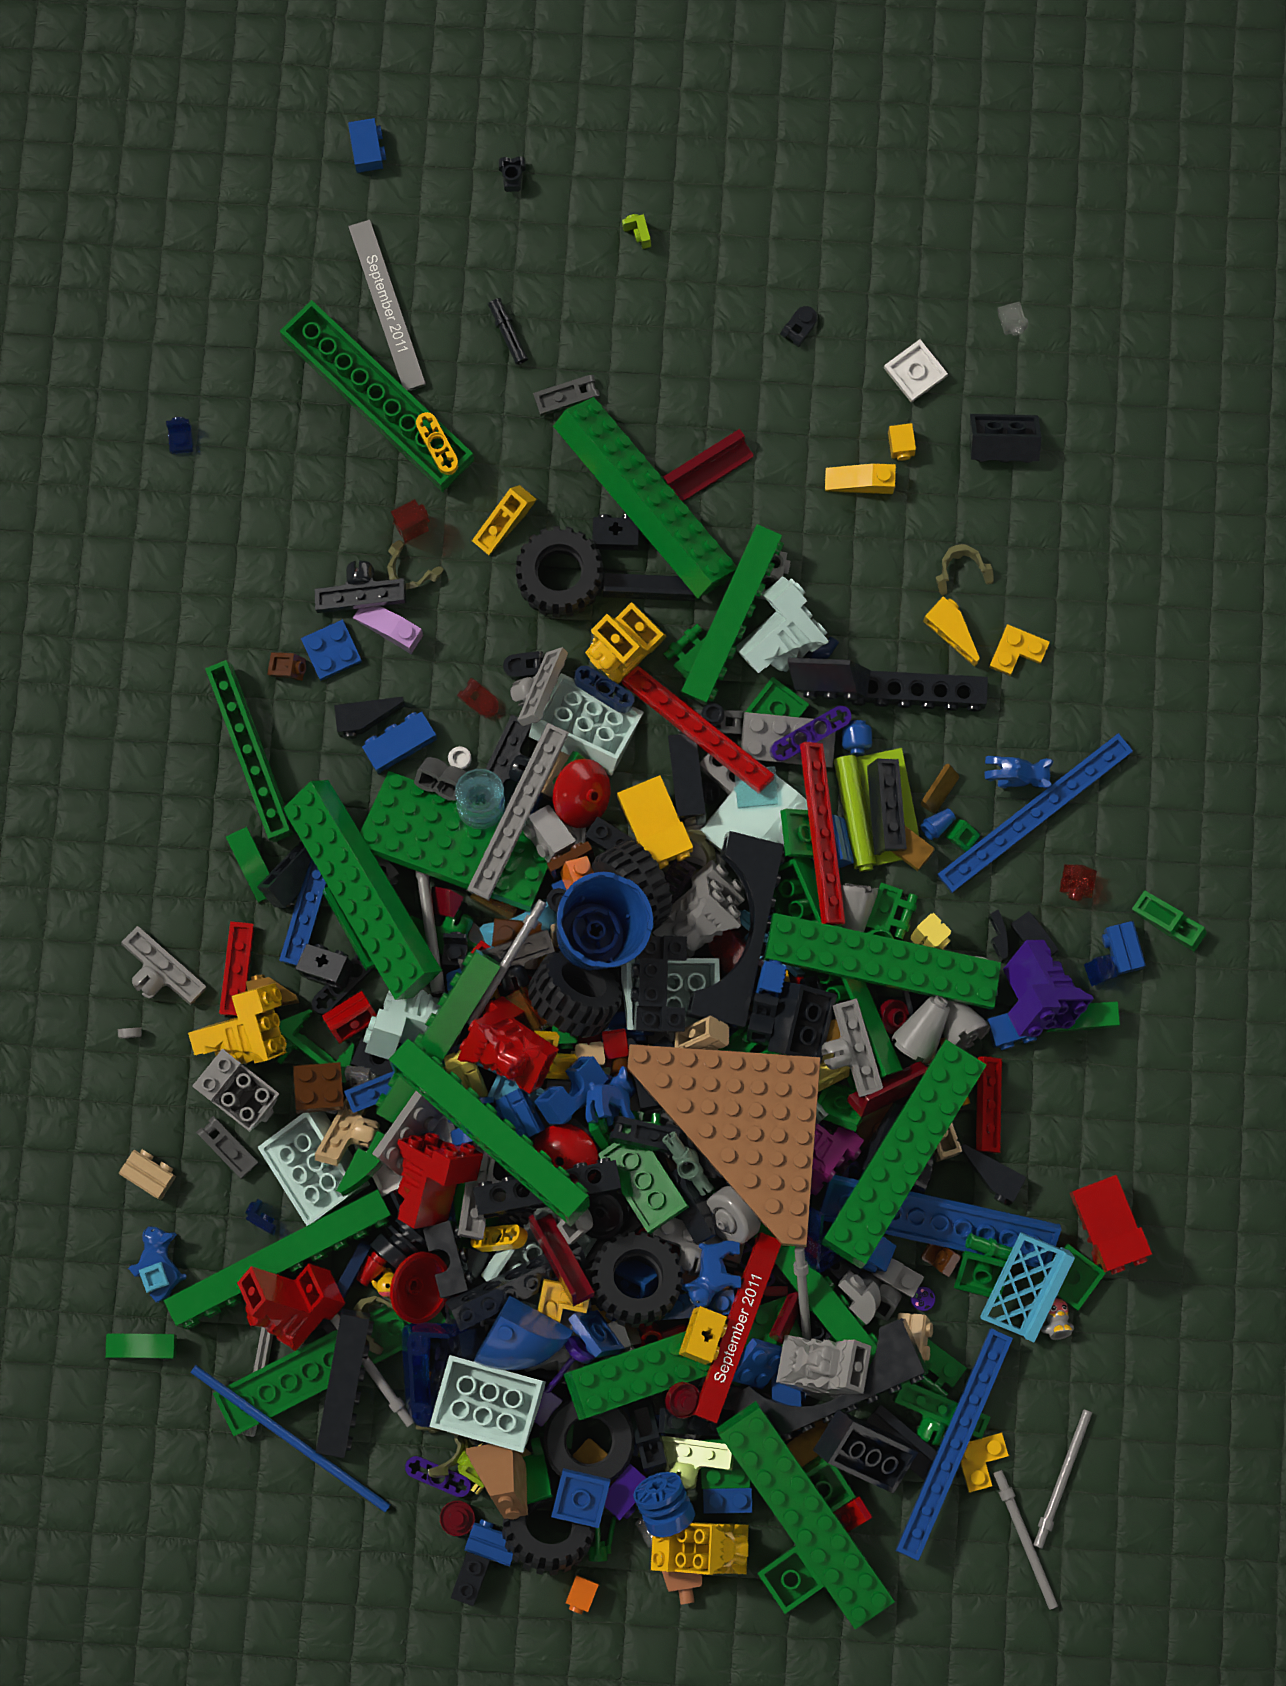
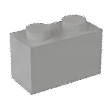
[523,805,576,863]

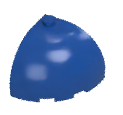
[474,1296,573,1371]

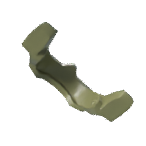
[387,540,443,590]
[936,544,994,596]
[661,829,717,877]
[354,1296,393,1354]
[415,1419,468,1478]

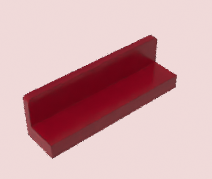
[663,429,754,502]
[847,1061,928,1118]
[529,1214,595,1307]

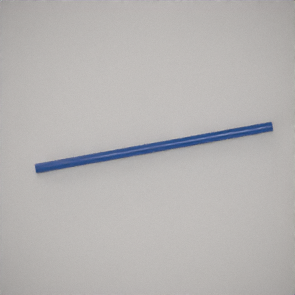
[190,1365,390,1512]

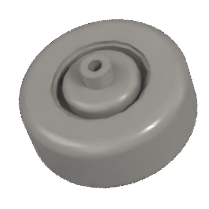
[707,1186,761,1245]

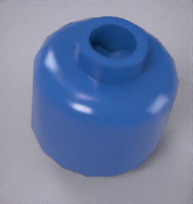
[842,720,872,755]

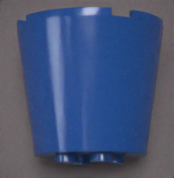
[557,872,653,970]

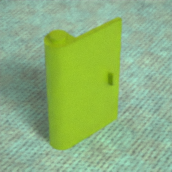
[833,748,919,872]

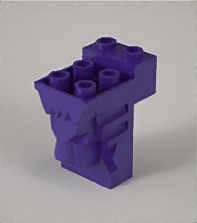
[1003,940,1094,1037]

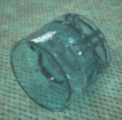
[455,769,505,829]

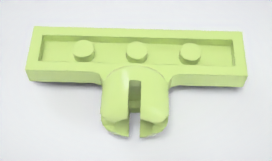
[638,1436,734,1490]

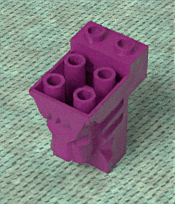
[810,1123,864,1196]

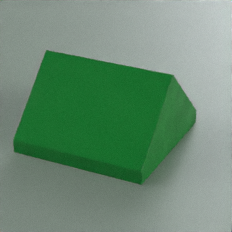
[954,1251,1008,1300]

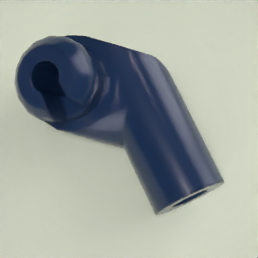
[805,636,839,659]

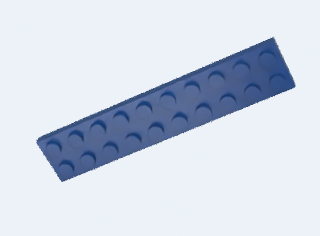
[818,1175,1061,1270]

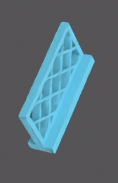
[980,1232,1075,1342]

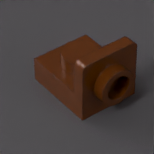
[267,652,306,681]
[920,1243,961,1277]

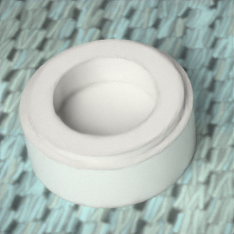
[448,747,472,770]

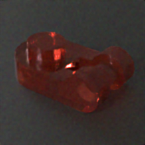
[457,678,499,718]

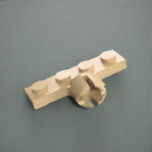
[315,1097,381,1166]

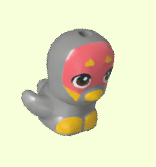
[1041,1298,1074,1340]

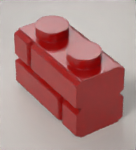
[322,991,377,1044]

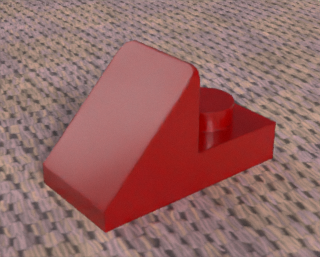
[834,1496,872,1532]

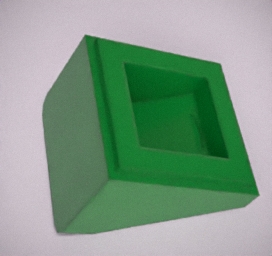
[945,819,980,852]

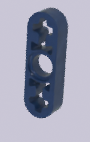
[574,666,634,713]
[337,1239,372,1300]

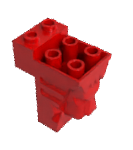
[457,996,559,1094]
[397,1133,484,1229]
[1070,1175,1152,1275]
[237,1264,345,1351]

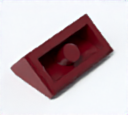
[431,886,463,918]
[769,1292,800,1344]

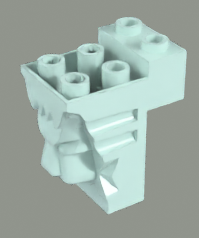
[736,576,829,673]
[363,990,463,1059]

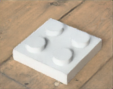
[884,339,948,403]

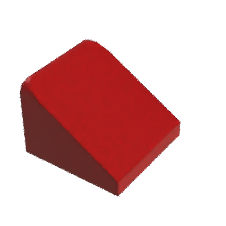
[602,1028,629,1059]

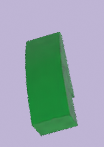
[226,827,270,903]
[1132,890,1207,952]
[1046,1002,1120,1032]
[336,1131,385,1197]
[105,1334,177,1359]

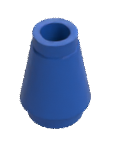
[920,808,956,840]

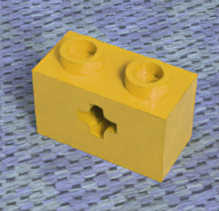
[679,1306,727,1364]

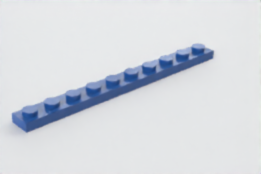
[937,733,1133,893]
[895,1328,1013,1561]

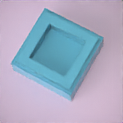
[139,1262,169,1293]

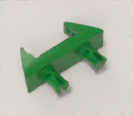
[273,1009,355,1086]

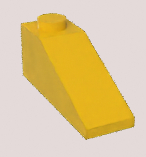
[825,464,896,494]
[472,485,537,555]
[923,597,980,667]

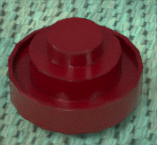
[878,999,909,1034]
[665,1382,700,1419]
[440,1500,475,1536]

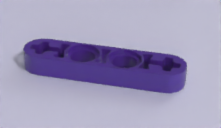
[770,706,851,761]

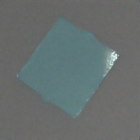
[734,766,779,808]

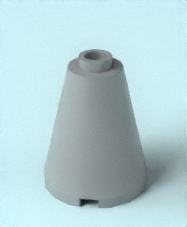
[841,883,878,932]
[891,996,950,1063]
[942,1000,990,1051]

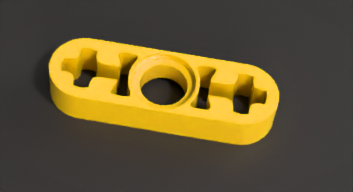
[416,412,458,475]
[470,1224,528,1252]

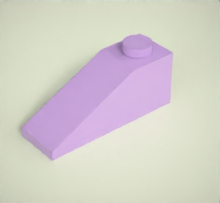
[353,606,423,654]

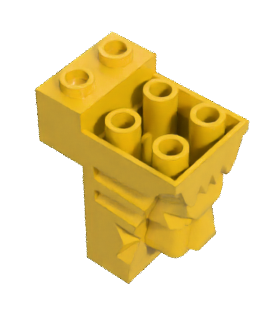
[585,602,667,684]
[617,775,693,869]
[188,983,287,1064]
[651,1523,749,1575]

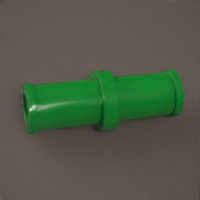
[965,1233,1013,1261]

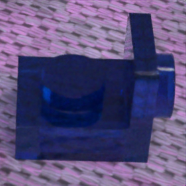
[166,417,194,454]
[1084,954,1118,986]
[245,1199,277,1235]

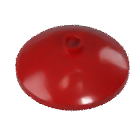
[553,759,611,828]
[533,1124,599,1184]
[390,1252,448,1324]

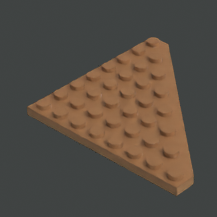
[628,1044,820,1247]

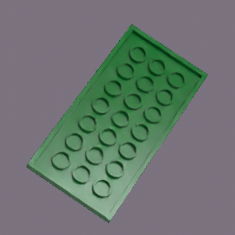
[360,771,548,912]

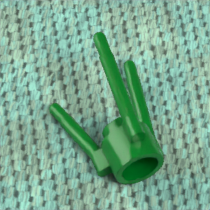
[587,1516,616,1562]

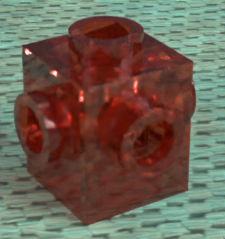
[1059,864,1097,901]

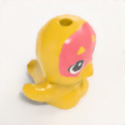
[372,1268,394,1299]

